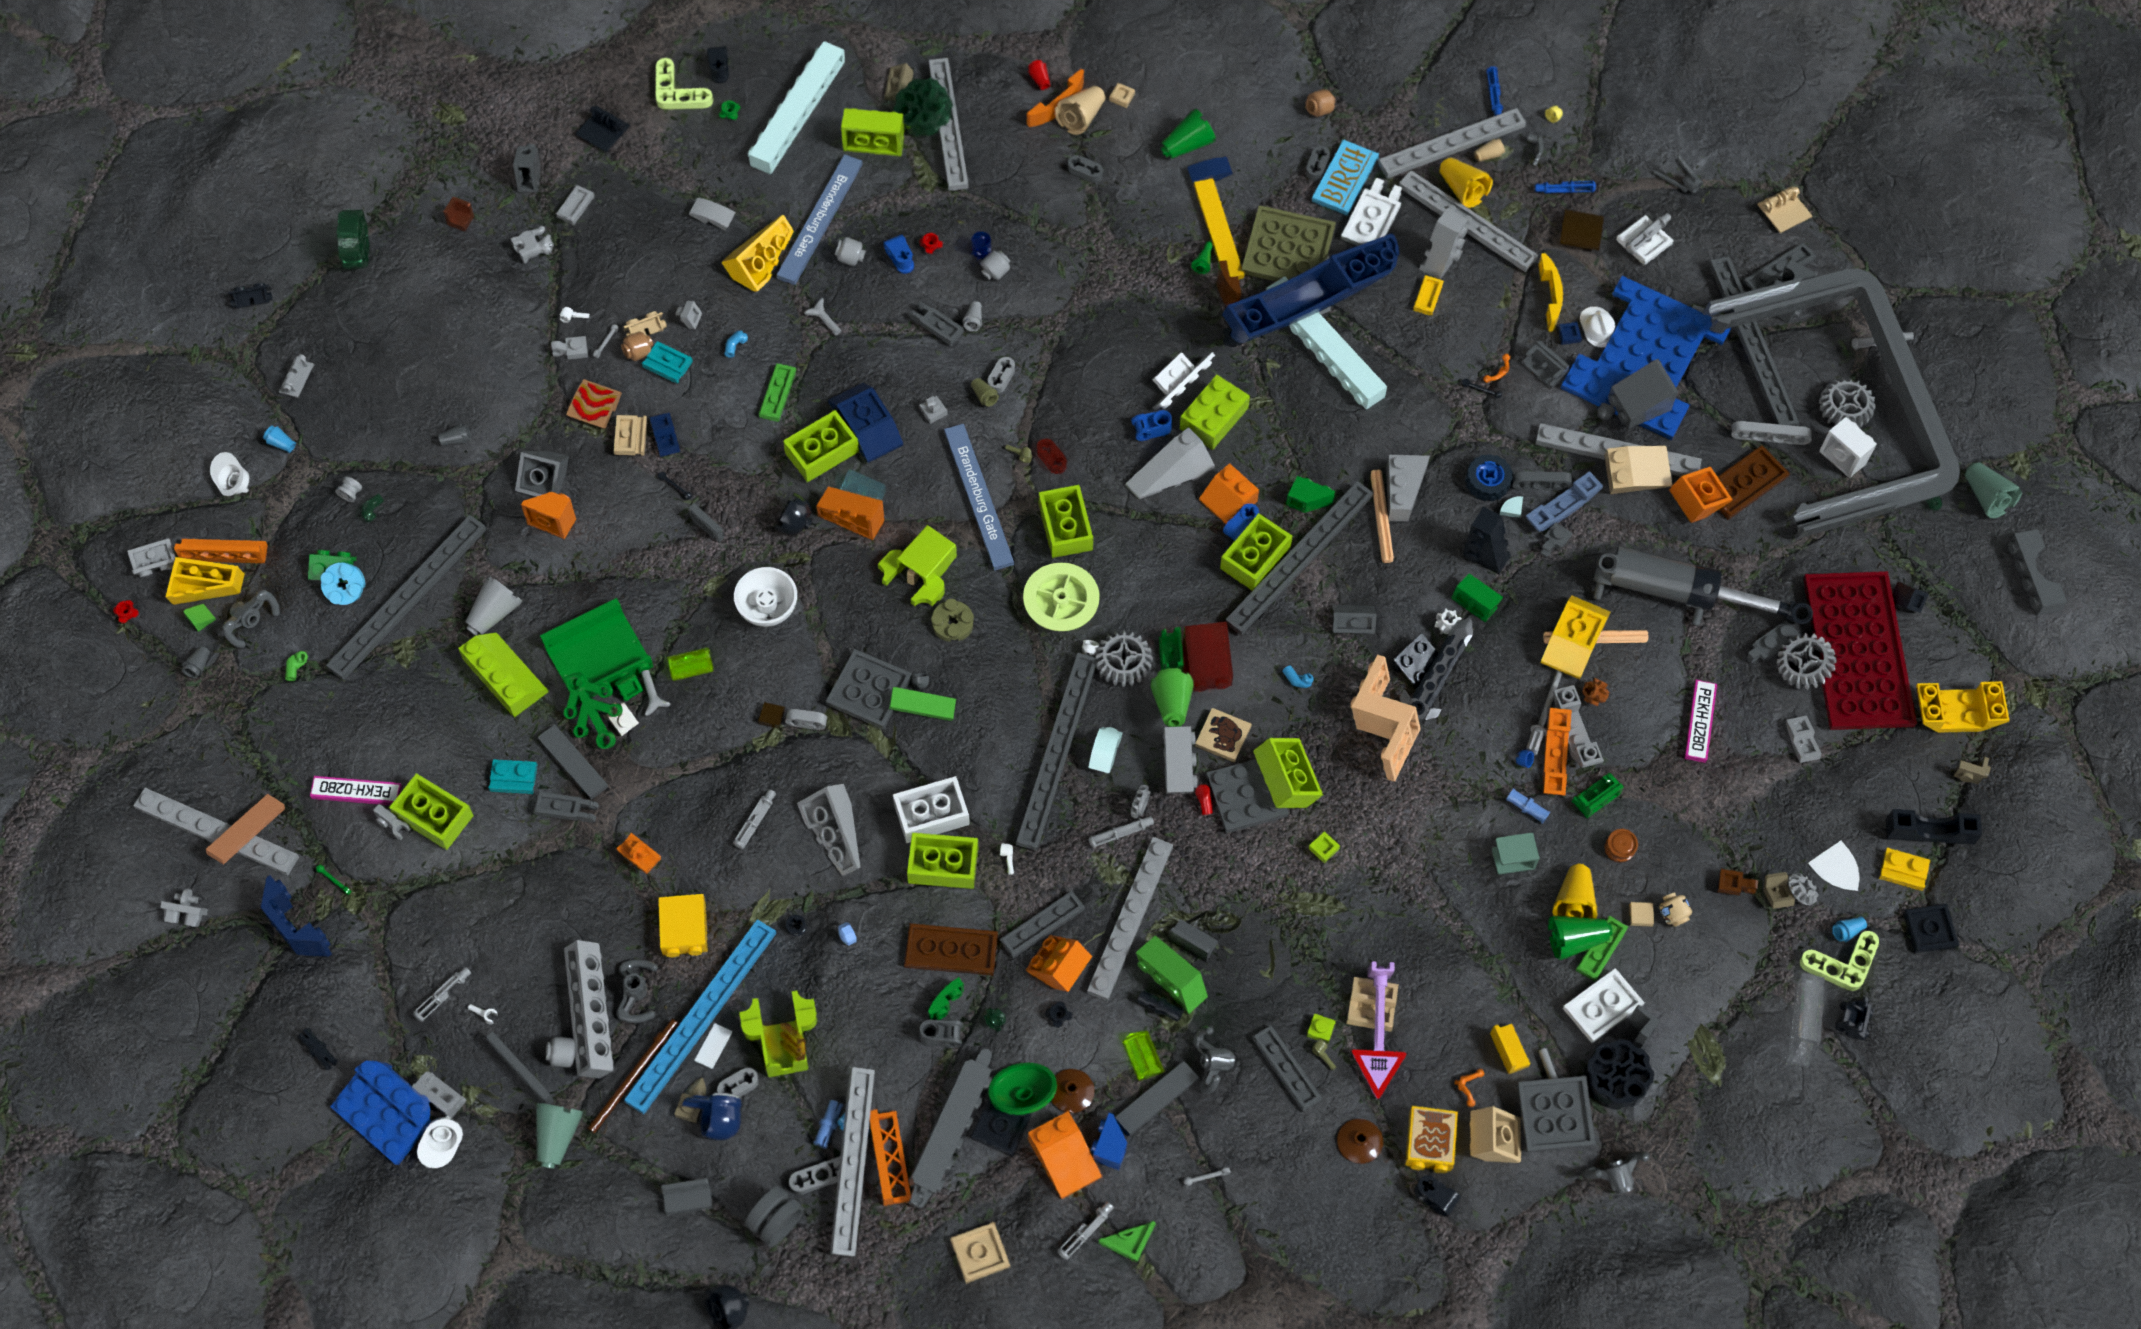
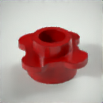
[919,233,943,254]
[113,600,139,624]

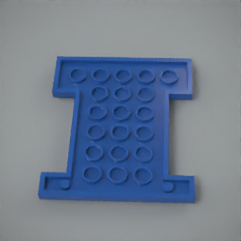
[1561,276,1731,441]

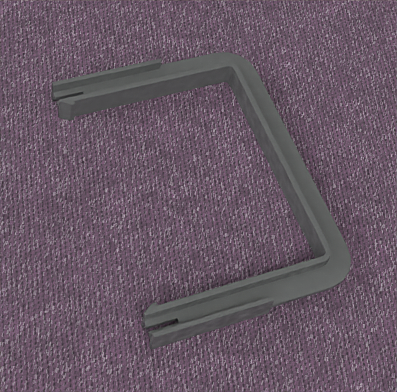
[1702,269,1960,539]

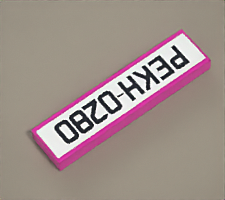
[1684,680,1717,763]
[310,776,402,806]

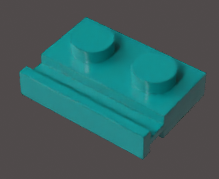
[642,341,693,384]
[489,759,538,794]

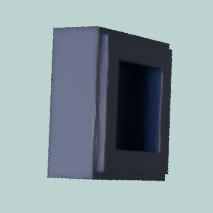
[1557,322,1582,345]

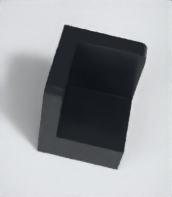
[1892,581,1929,613]

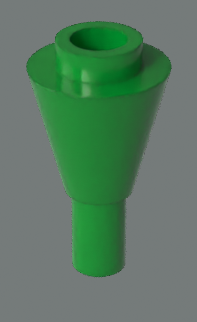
[1191,242,1213,274]

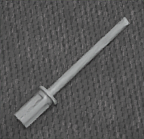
[1526,670,1563,755]

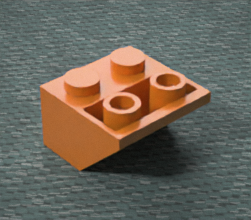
[1026,935,1092,992]

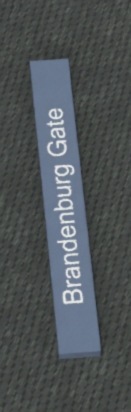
[777,154,862,285]
[944,424,1014,571]

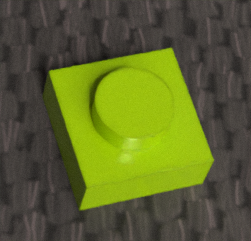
[1309,831,1340,863]
[1307,1013,1336,1044]

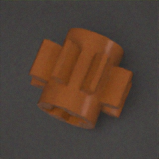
[1582,678,1610,706]

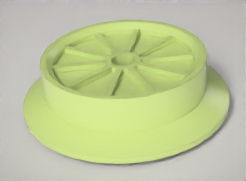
[1023,563,1099,631]

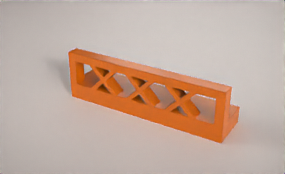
[174,539,268,564]
[870,1109,911,1206]

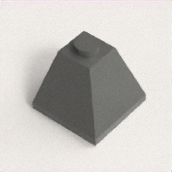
[515,451,569,497]

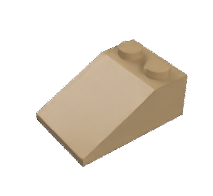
[1604,446,1672,494]

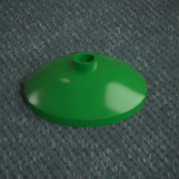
[988,1063,1057,1115]

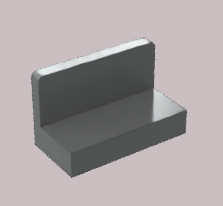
[1332,605,1376,634]
[1168,919,1218,962]
[1628,1005,1660,1049]
[661,1179,713,1216]

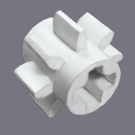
[1435,608,1462,634]

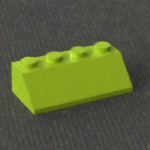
[458,633,548,718]

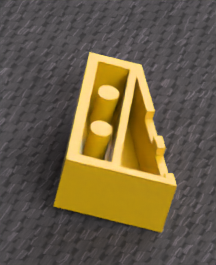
[166,557,245,605]

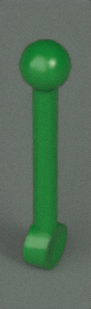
[316,865,351,895]

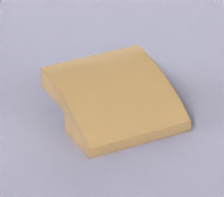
[1347,977,1398,1032]

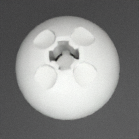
[734,567,797,627]

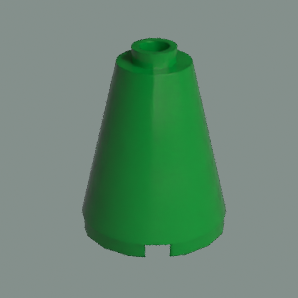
[1160,108,1216,159]
[1548,916,1613,960]

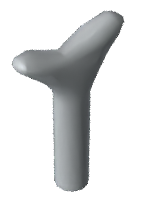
[804,298,841,335]
[641,670,670,716]
[1538,1048,1558,1079]

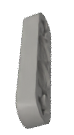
[1731,421,1811,445]

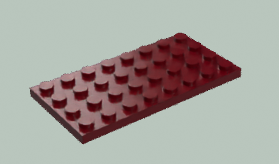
[1803,571,1917,730]

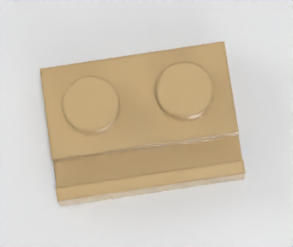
[614,415,647,456]

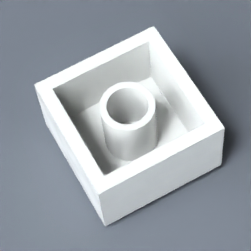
[1819,417,1876,478]

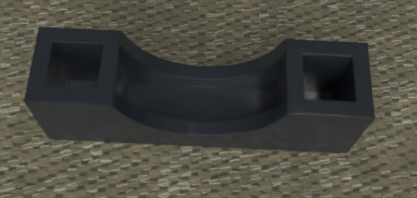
[1886,809,1982,845]

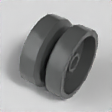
[745,1186,804,1247]

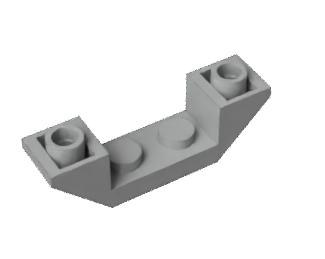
[1553,685,1604,768]

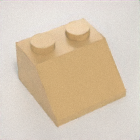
[1470,1106,1521,1163]

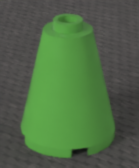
[1151,668,1194,727]

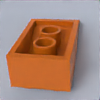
[1028,1111,1102,1199]

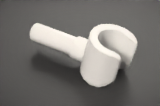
[560,307,589,323]
[1000,843,1014,875]
[468,1004,498,1025]

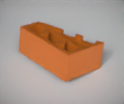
[816,487,884,540]

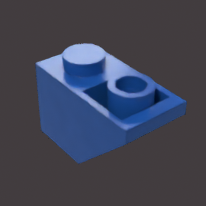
[1090,1113,1127,1170]

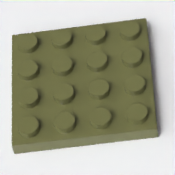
[1241,205,1336,282]

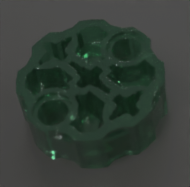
[893,78,953,137]
[337,209,370,269]

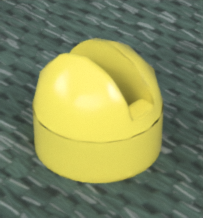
[1545,106,1562,123]

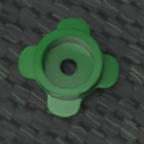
[719,101,740,120]

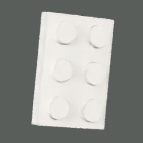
[1563,969,1644,1043]

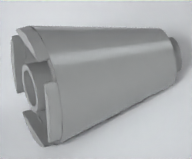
[465,575,522,635]

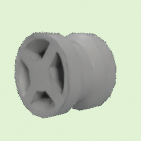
[335,476,362,502]

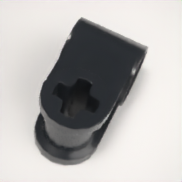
[707,46,729,83]
[1414,1175,1461,1217]

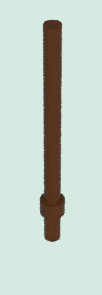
[588,1019,679,1134]

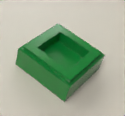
[614,672,643,702]

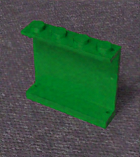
[540,598,654,705]

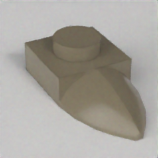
[674,1077,706,1123]

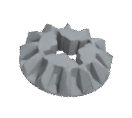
[1131,784,1150,819]
[1788,872,1819,905]

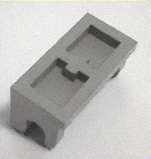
[412,1071,467,1119]

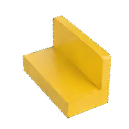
[1490,1024,1530,1074]

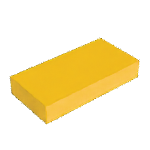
[1413,275,1444,316]

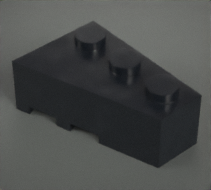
[1463,506,1511,574]

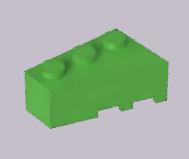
[1136,936,1208,1014]

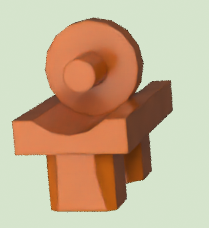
[616,833,662,874]

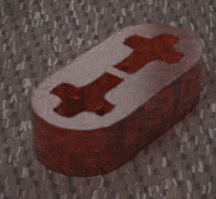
[1037,438,1067,474]

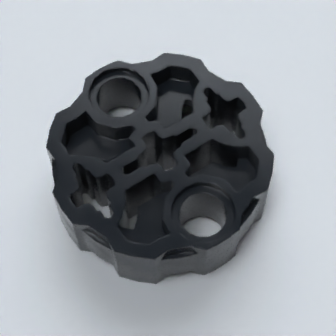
[1584,1039,1654,1110]

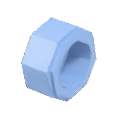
[838,922,857,946]

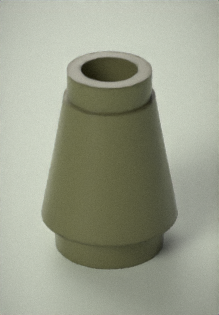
[971,378,999,407]

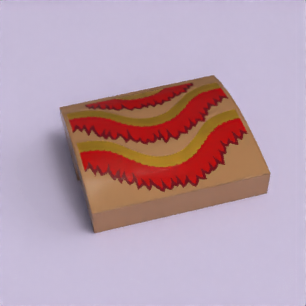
[566,379,622,430]

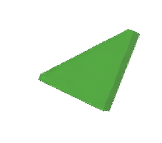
[1098,1221,1156,1262]

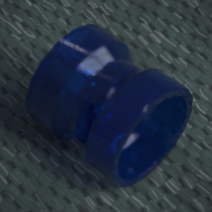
[971,231,991,259]

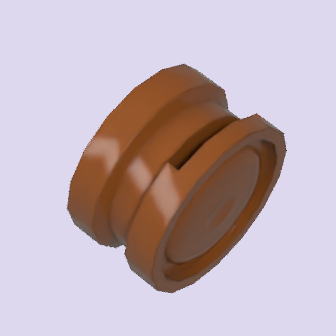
[1604,829,1638,863]

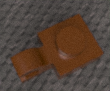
[1718,869,1758,896]

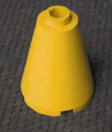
[1440,158,1493,208]
[1552,864,1598,918]

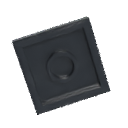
[1903,904,1960,953]
[971,1097,1032,1157]

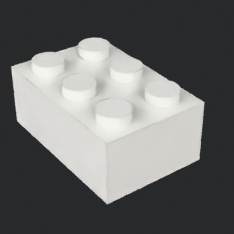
[893,776,969,843]

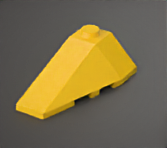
[722,215,794,292]

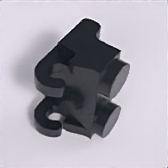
[1835,997,1873,1041]

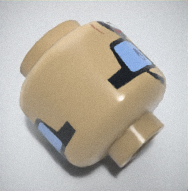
[1659,892,1692,927]

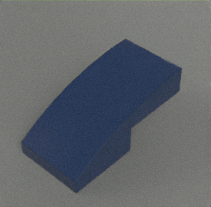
[1187,157,1233,184]
[650,412,680,457]

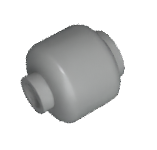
[835,237,865,266]
[981,250,1010,280]
[545,1037,576,1067]

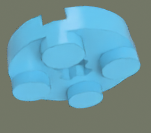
[321,562,365,605]

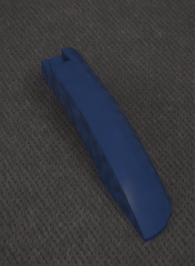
[1222,233,1399,343]

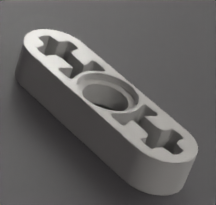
[789,1156,841,1195]

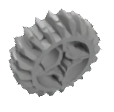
[1819,378,1876,428]
[1095,631,1153,687]
[1777,633,1836,690]

